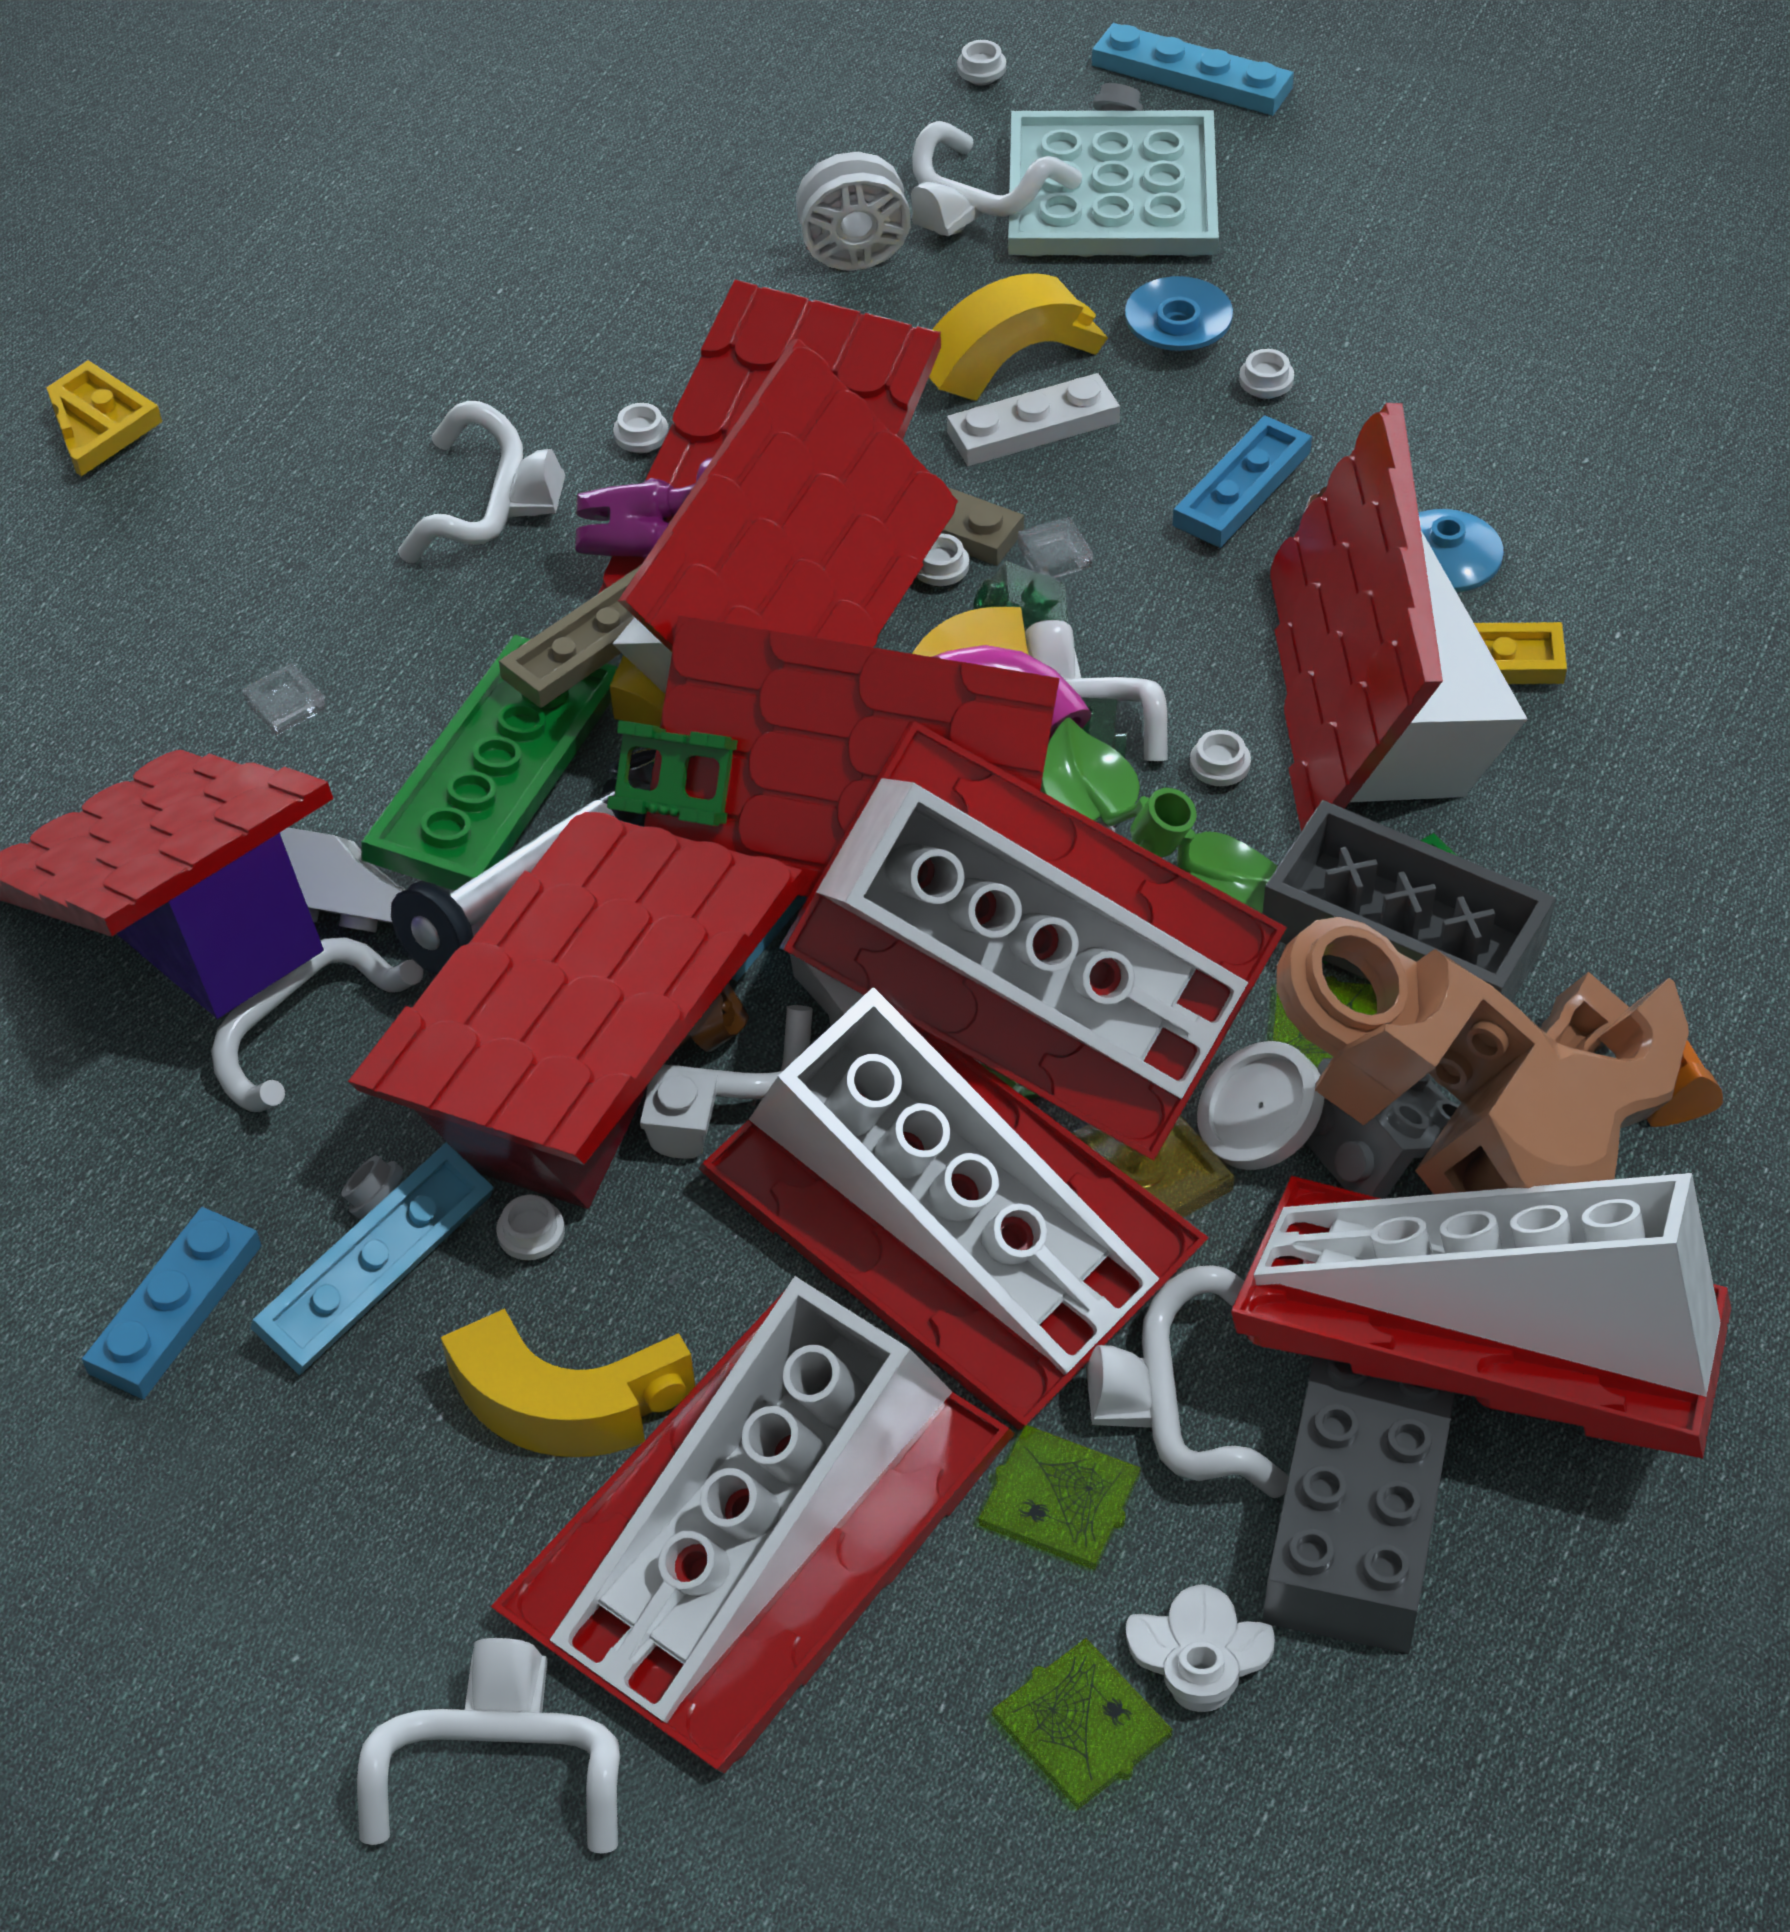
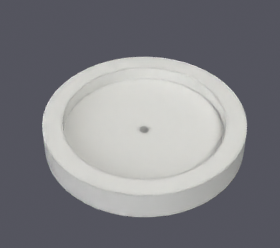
[1197,1041,1324,1170]

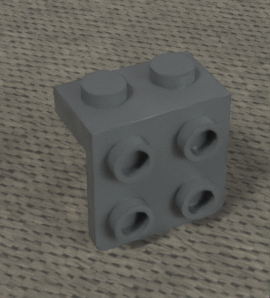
[1305,1058,1459,1199]

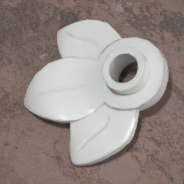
[1126,1584,1275,1712]

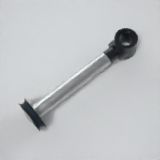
[390,748,656,975]

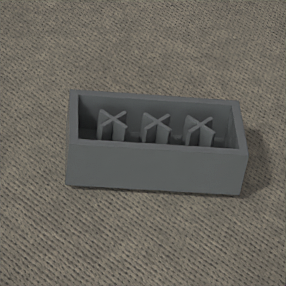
[1262,800,1556,1002]
[1262,1357,1455,1654]

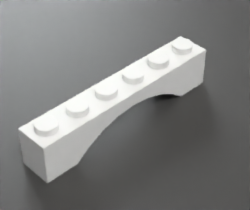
[280,827,492,936]

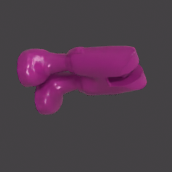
[575,458,712,560]

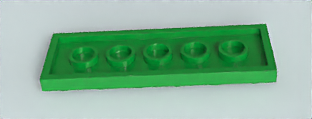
[361,635,618,891]

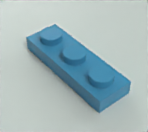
[1173,415,1312,548]
[82,1207,262,1400]

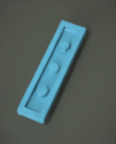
[1092,23,1294,116]
[250,1143,494,1376]

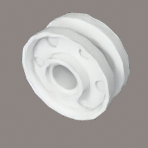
[796,152,911,271]

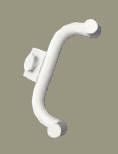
[911,121,1082,236]
[398,401,565,563]
[1025,620,1168,761]
[211,937,424,1112]
[640,1005,813,1159]
[1086,1265,1289,1498]
[357,1638,620,1853]

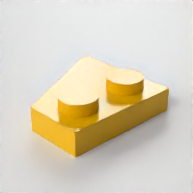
[46,360,162,477]

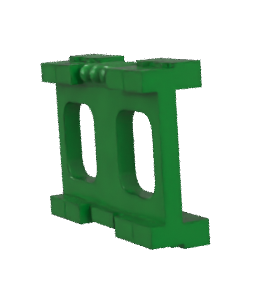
[607,720,738,826]

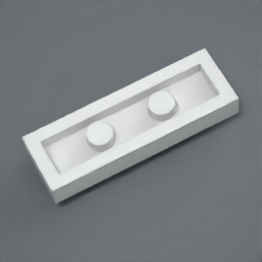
[947,373,1120,466]

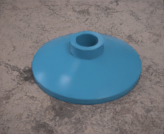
[1125,276,1233,351]
[1419,509,1503,593]

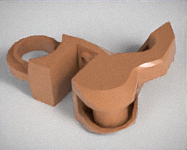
[1276,917,1689,1194]

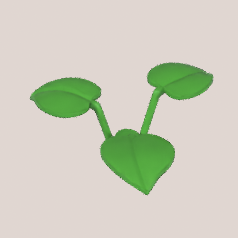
[1041,717,1278,913]

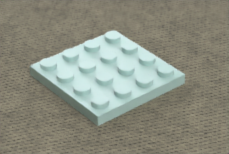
[1008,110,1219,257]

